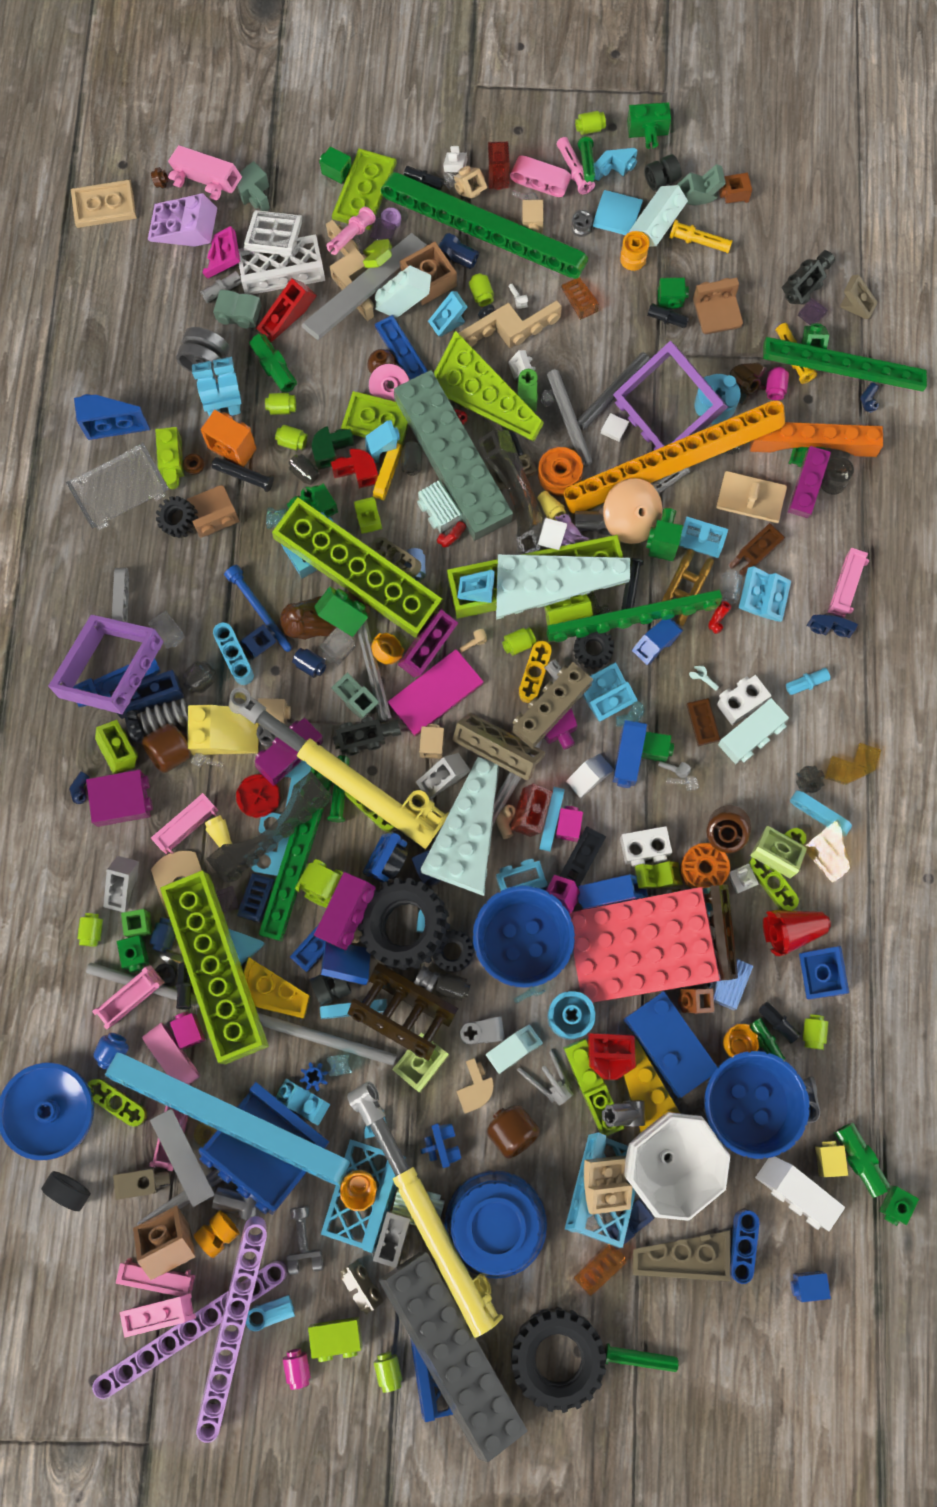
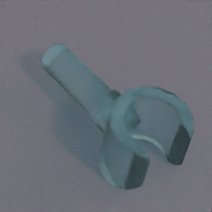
[514,987,545,1004]

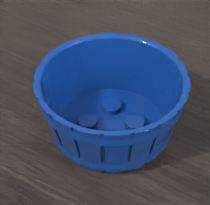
[473,886,575,988]
[704,1051,810,1159]
[444,1171,547,1279]

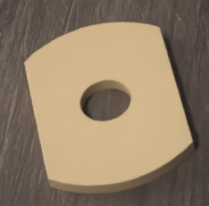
[151,851,202,917]

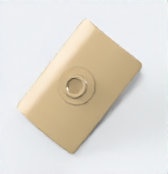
[717,471,787,523]

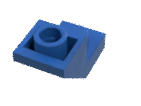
[632,619,683,665]

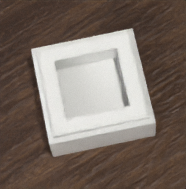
[601,413,629,442]

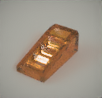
[561,277,599,320]
[574,1244,626,1296]

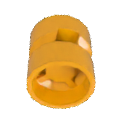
[620,231,649,271]
[193,1210,240,1258]

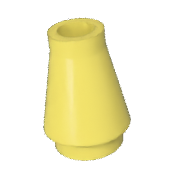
[537,491,566,521]
[205,815,233,850]

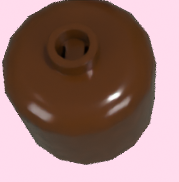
[142,723,191,773]
[706,805,751,853]
[487,1105,540,1159]

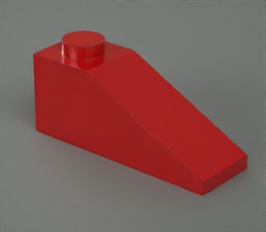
[256,278,317,342]

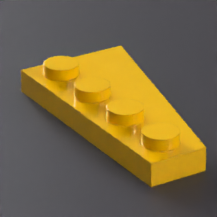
[623,1039,680,1132]

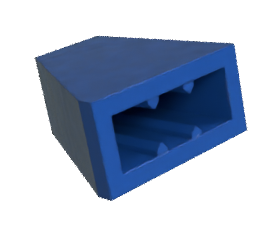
[613,720,647,788]
[578,874,648,909]

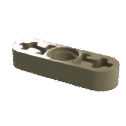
[371,537,421,577]

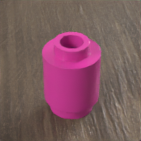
[766,367,789,401]
[282,1348,311,1390]

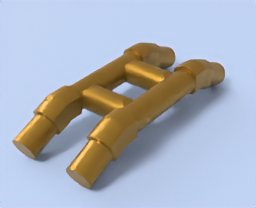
[661,549,714,626]

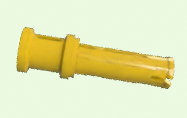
[669,219,733,254]
[775,323,817,384]

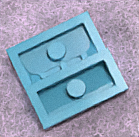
[593,190,643,235]
[739,566,791,622]
[583,662,638,722]

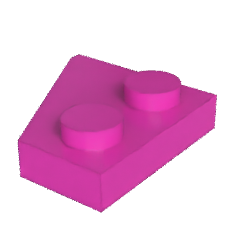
[203,226,241,279]

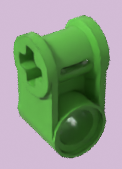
[517,369,538,412]

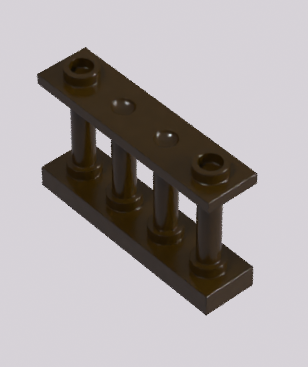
[667,885,738,981]
[347,962,459,1061]

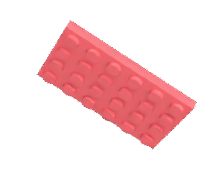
[569,887,721,1003]

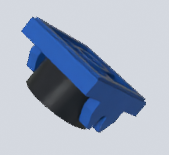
[362,832,408,883]

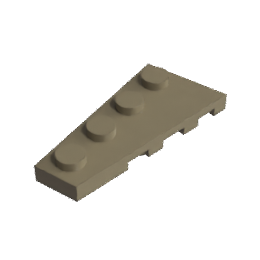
[632,1230,730,1282]

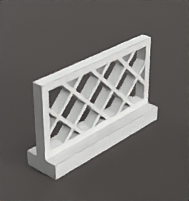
[238,234,325,295]

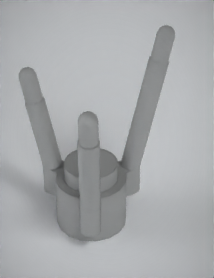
[517,1050,573,1106]

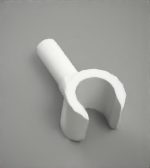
[509,284,528,309]

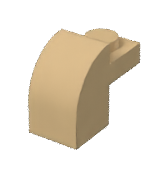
[456,1058,493,1114]

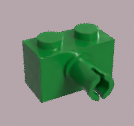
[627,102,671,149]
[287,483,338,518]
[646,508,683,561]
[314,586,368,637]

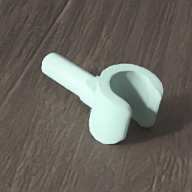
[689,666,719,691]

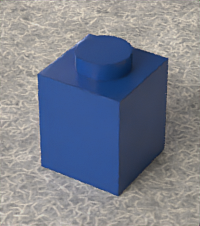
[791,1271,831,1302]

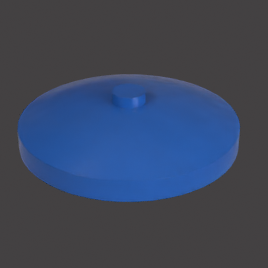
[0,1063,94,1160]

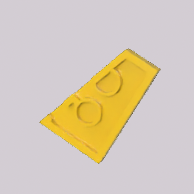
[244,957,310,1019]

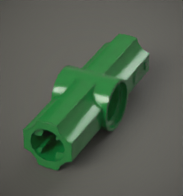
[249,334,297,393]
[834,1122,891,1198]

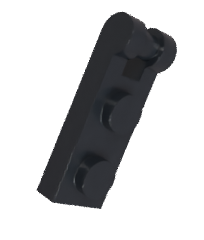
[559,826,606,889]

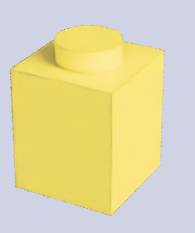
[815,1141,848,1177]

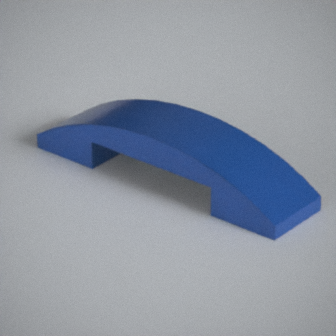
[73,658,161,707]

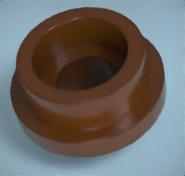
[151,167,168,189]
[183,454,204,475]

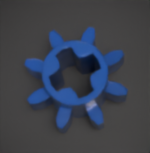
[300,1062,329,1091]

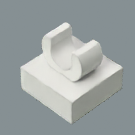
[443,146,467,172]
[508,350,536,380]
[728,864,759,894]

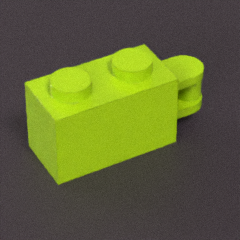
[155,427,184,489]

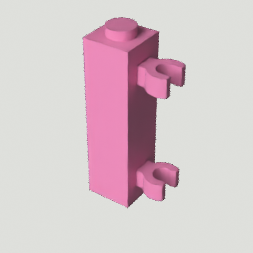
[168,145,242,201]

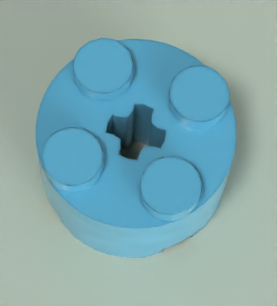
[694,374,740,424]
[547,991,595,1040]

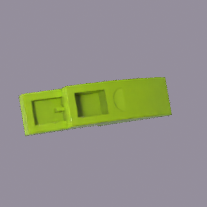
[563,1038,624,1137]

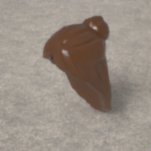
[280,596,339,640]

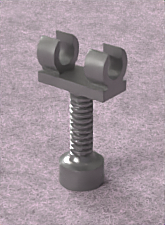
[287,1206,323,1275]

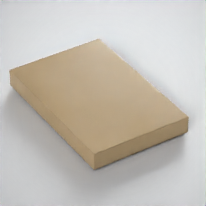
[71,180,137,228]

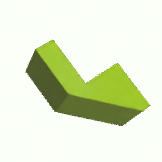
[635,861,683,889]

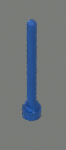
[224,565,292,652]

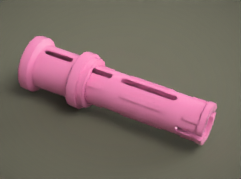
[556,137,595,195]
[327,207,376,255]

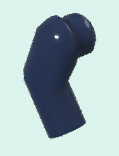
[860,382,879,413]
[69,771,90,804]

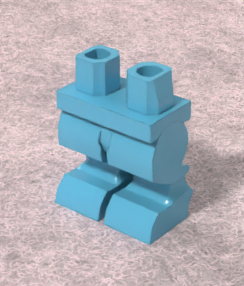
[192,357,242,417]

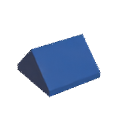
[799,946,849,1000]

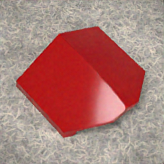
[588,1033,636,1080]

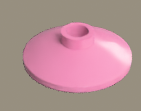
[369,364,409,402]

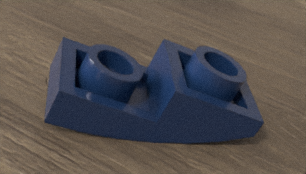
[806,615,858,638]

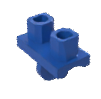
[420,1123,462,1168]

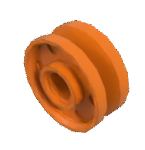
[538,447,583,496]
[680,843,730,889]

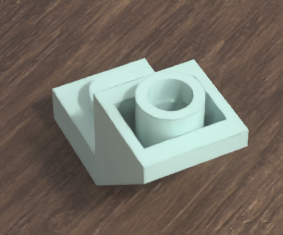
[486,1024,543,1074]

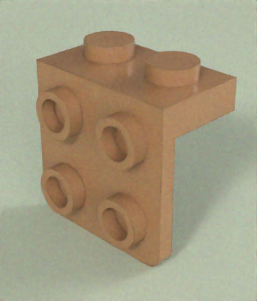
[693,278,743,334]
[186,485,240,538]

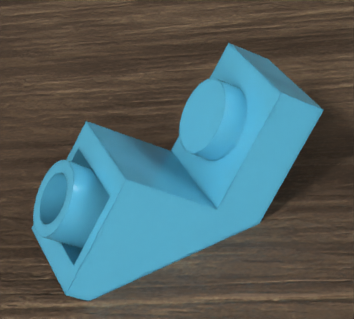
[594,148,637,181]
[365,420,400,463]
[275,1078,330,1126]

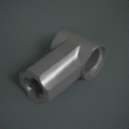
[575,508,611,535]
[602,1100,646,1127]
[212,1187,260,1220]

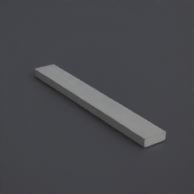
[302,233,427,340]

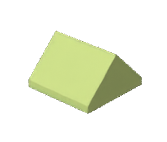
[750,826,807,878]
[392,1033,449,1093]

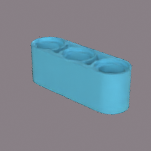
[213,622,254,685]

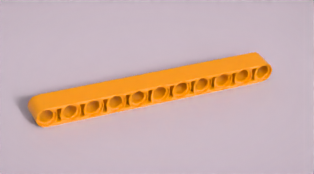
[564,401,785,514]

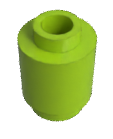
[575,110,606,135]
[469,273,494,307]
[265,393,296,415]
[275,425,308,451]
[502,627,536,656]
[77,913,103,947]
[803,1014,829,1050]
[373,1351,403,1393]

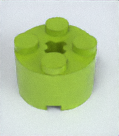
[295,859,343,908]

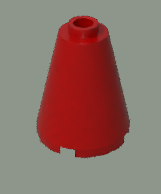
[763,910,831,956]

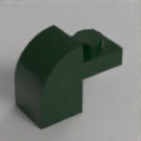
[312,426,354,470]

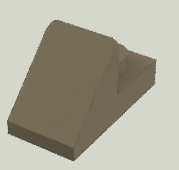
[840,275,878,319]

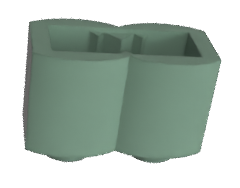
[213,290,262,329]

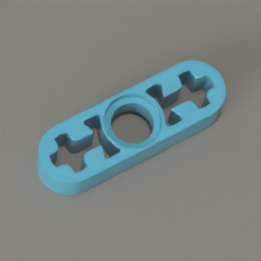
[539,787,565,852]
[790,790,852,836]
[320,999,387,1019]

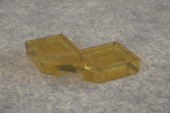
[824,743,881,785]

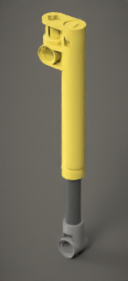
[229,687,449,849]
[347,1081,503,1338]

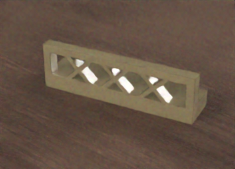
[452,713,546,781]

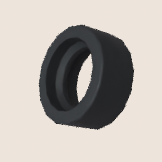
[41,1171,91,1212]

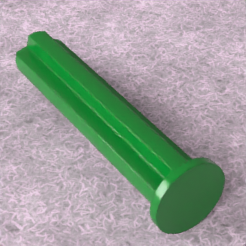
[578,136,595,183]
[327,755,349,822]
[605,1343,679,1372]

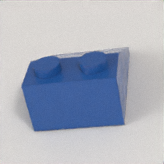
[74,394,150,440]

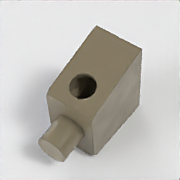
[113,1168,170,1200]

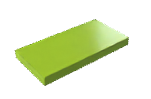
[332,148,397,230]

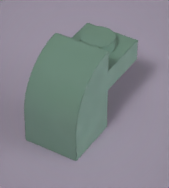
[237,161,270,212]
[677,164,726,205]
[331,672,379,719]

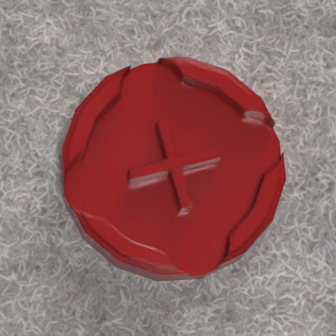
[236,774,281,819]

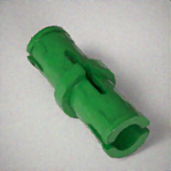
[749,1018,786,1061]

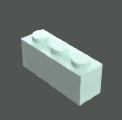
[629,185,688,247]
[375,265,431,318]
[718,698,789,765]

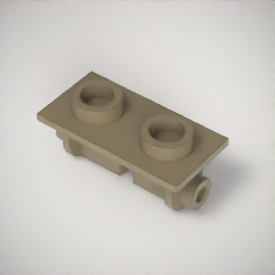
[340,1259,384,1314]

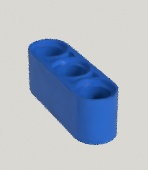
[730,1209,760,1284]

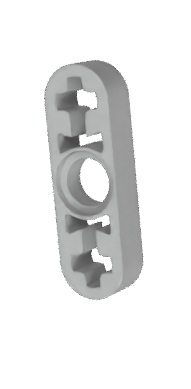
[112,568,129,623]

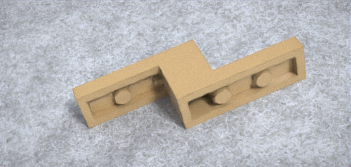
[326,220,374,321]
[459,300,562,348]

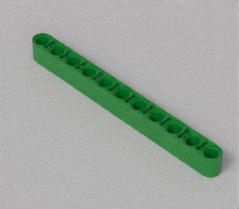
[381,172,588,279]

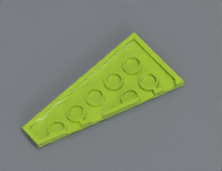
[434,331,544,442]

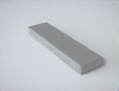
[150,1108,215,1207]

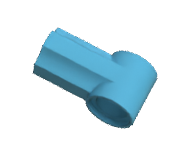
[246,1295,295,1331]

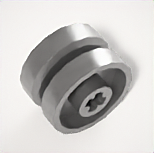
[176,327,229,377]

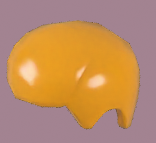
[371,633,405,664]
[723,1024,759,1057]
[340,1170,377,1211]

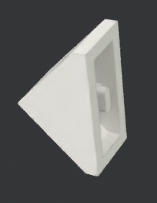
[538,518,567,550]
[566,754,614,799]

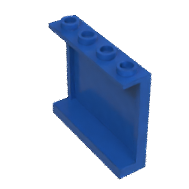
[199,1082,329,1215]

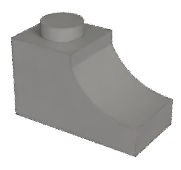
[416,753,470,800]
[103,856,139,912]
[373,1211,411,1268]

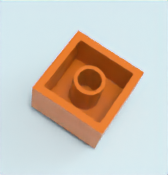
[200,410,257,467]

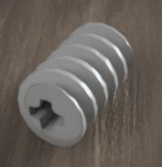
[141,699,188,735]

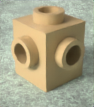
[453,166,487,199]

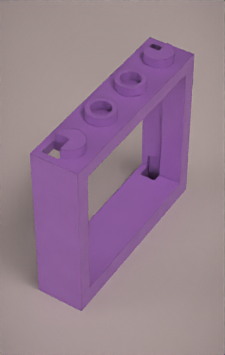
[613,341,728,450]
[48,615,164,714]

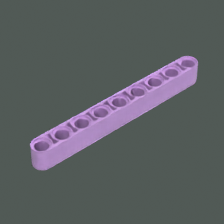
[196,1216,267,1443]
[92,1260,288,1399]

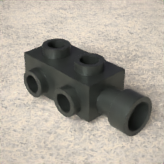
[781,250,835,305]
[333,717,401,756]

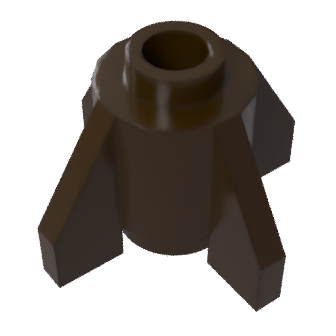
[730,363,766,405]

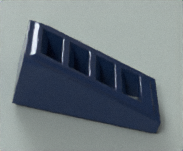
[237,873,274,923]

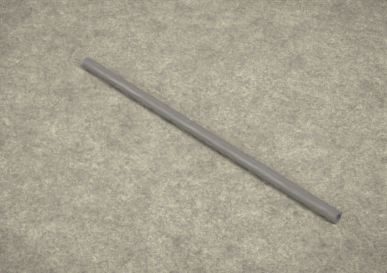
[86,962,397,1066]

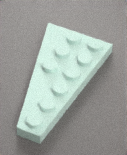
[496,554,630,620]
[421,757,499,896]

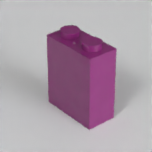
[86,770,153,827]

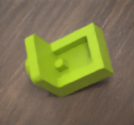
[354,497,382,534]

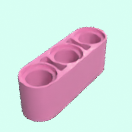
[510,156,572,197]
[142,1022,200,1085]

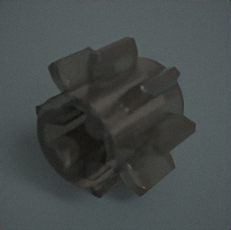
[796,765,825,793]

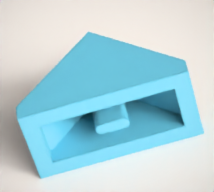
[457,570,494,603]

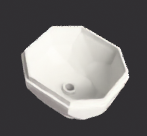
[624,1112,730,1221]

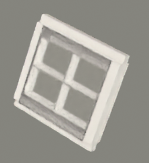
[244,210,303,256]

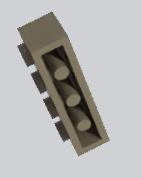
[513,662,593,749]

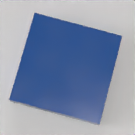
[321,942,371,985]

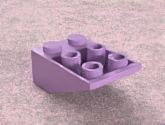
[148,193,217,246]

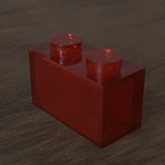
[488,141,510,190]
[511,783,553,837]

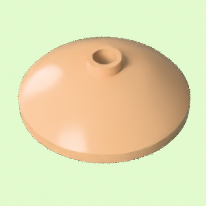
[603,478,662,544]

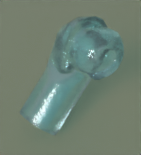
[615,702,645,727]

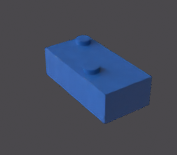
[623,991,718,1098]

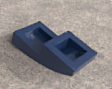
[606,1197,655,1250]

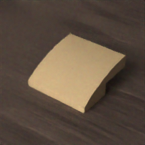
[584,1156,633,1214]

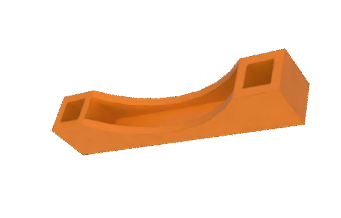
[750,422,883,457]

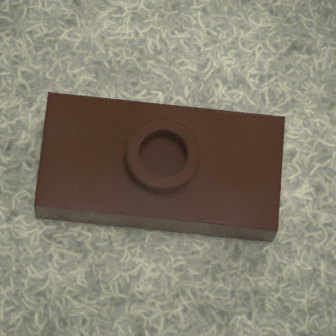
[686,698,721,746]

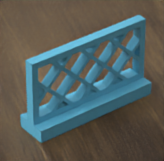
[565,1133,636,1248]
[321,1139,406,1253]

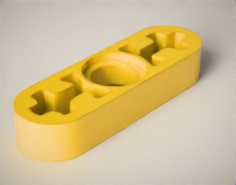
[373,443,402,501]
[519,641,552,703]

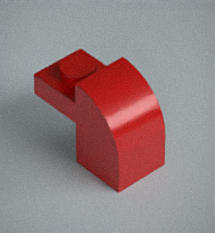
[331,449,378,489]

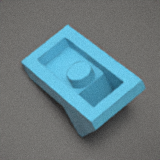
[428,291,468,337]

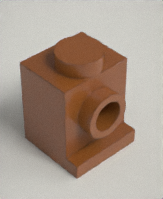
[719,172,752,204]
[678,988,714,1014]

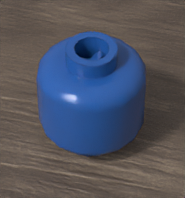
[93,1033,129,1070]

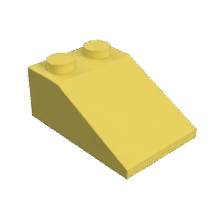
[187,705,259,755]

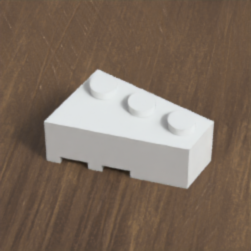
[755,1157,845,1231]

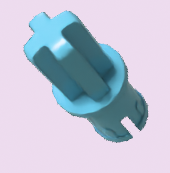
[786,668,830,695]

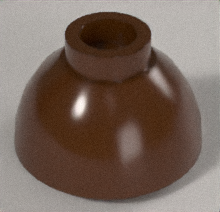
[367,349,396,374]

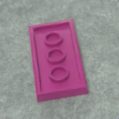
[387,649,484,736]

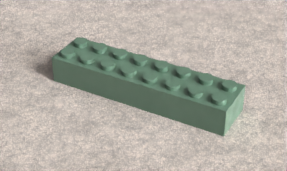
[394,370,513,541]

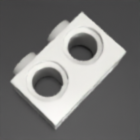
[717,675,771,726]
[620,826,672,867]

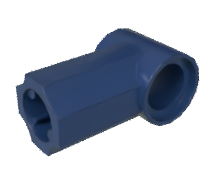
[438,233,479,269]

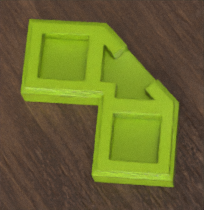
[363,239,392,268]

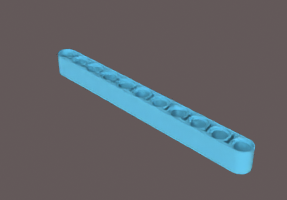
[105,1052,350,1186]

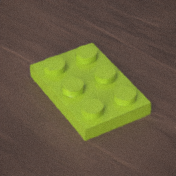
[341,391,409,445]

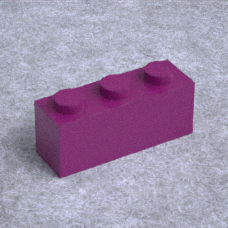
[787,446,831,518]
[397,609,458,678]
[254,717,323,786]
[314,872,376,950]

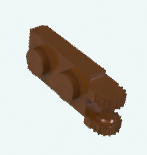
[729,523,785,578]

